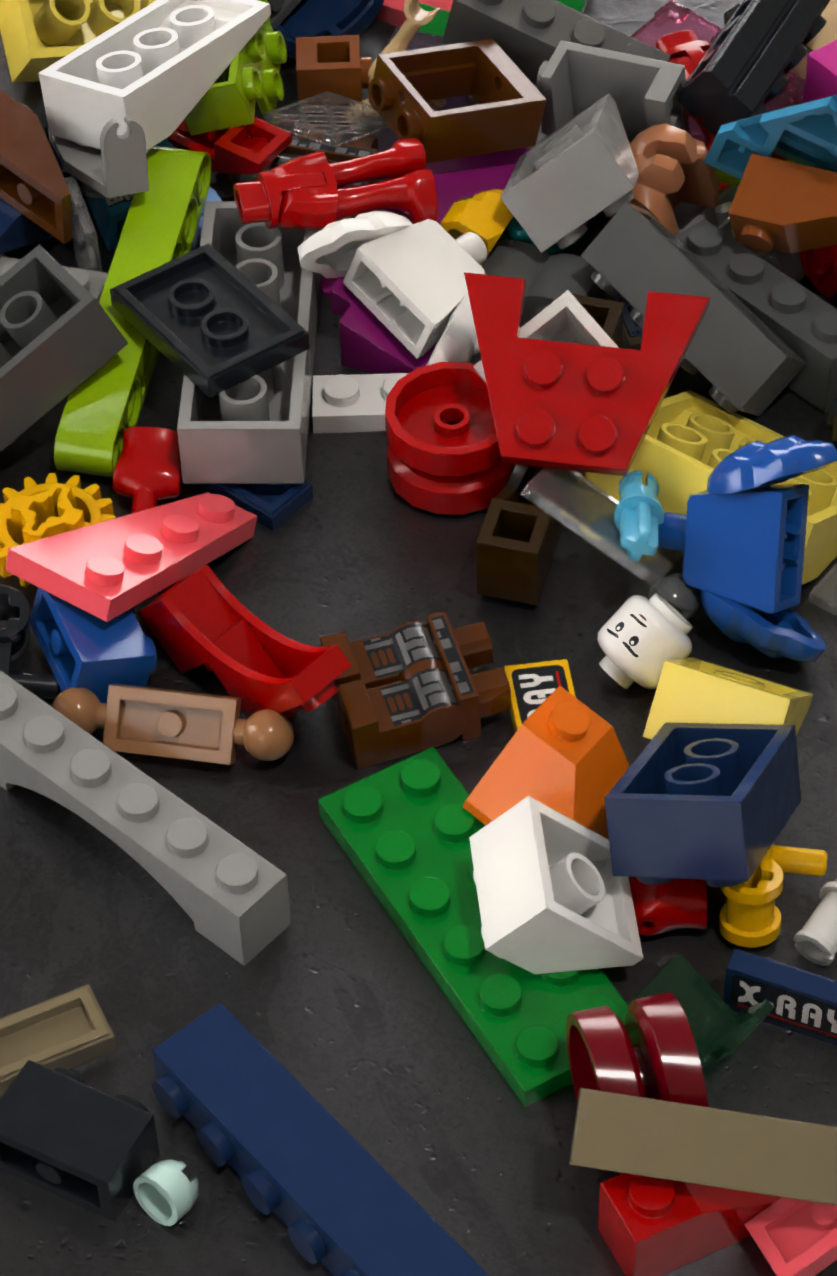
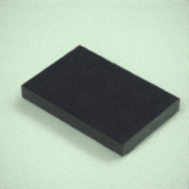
[110,243,310,398]

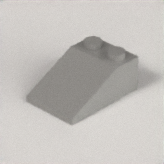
[500,93,639,253]

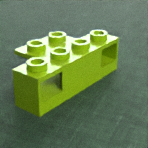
[184,0,287,135]

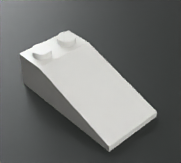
[38,0,271,154]

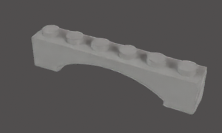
[0,670,291,966]

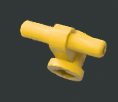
[719,843,828,948]

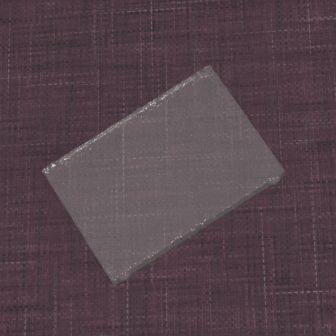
[520,467,684,588]

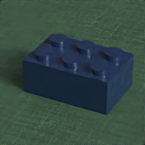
[605,723,801,887]

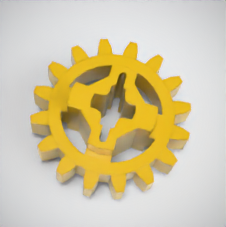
[0,473,116,587]

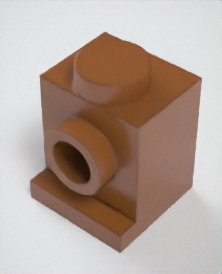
[296,35,371,113]

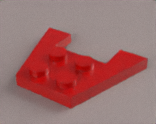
[464,272,710,476]

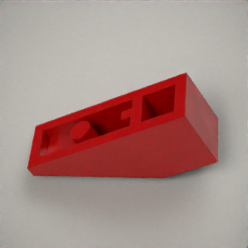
[598,1173,781,1276]

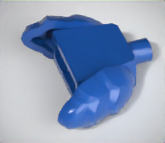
[658,435,837,663]

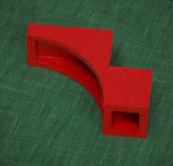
[137,564,352,719]

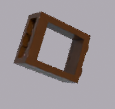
[368,38,547,164]

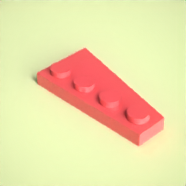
[5,492,257,622]

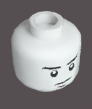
[597,593,693,689]

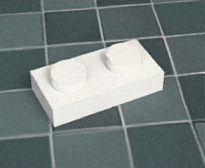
[312,373,409,433]

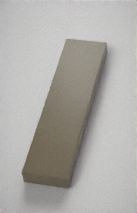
[569,1088,837,1205]

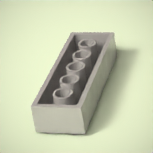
[177,201,321,484]

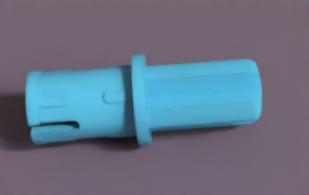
[614,470,664,562]

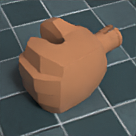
[605,123,721,236]

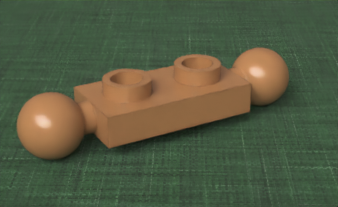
[52,683,294,765]

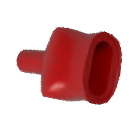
[113,426,182,514]
[628,877,707,936]

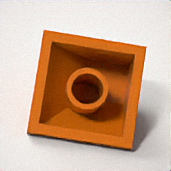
[462,685,630,840]

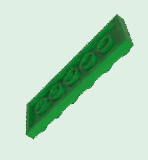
[318,747,629,1107]

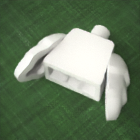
[297,211,488,366]

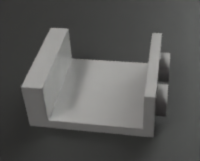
[536,40,689,142]

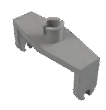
[48,116,149,199]

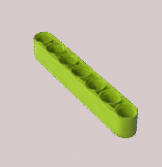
[54,146,211,478]

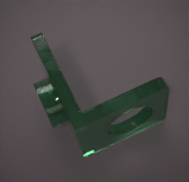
[634,955,774,1068]

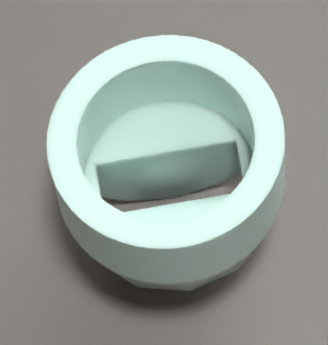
[133,1159,199,1226]

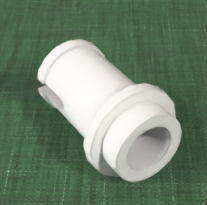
[793,879,837,966]

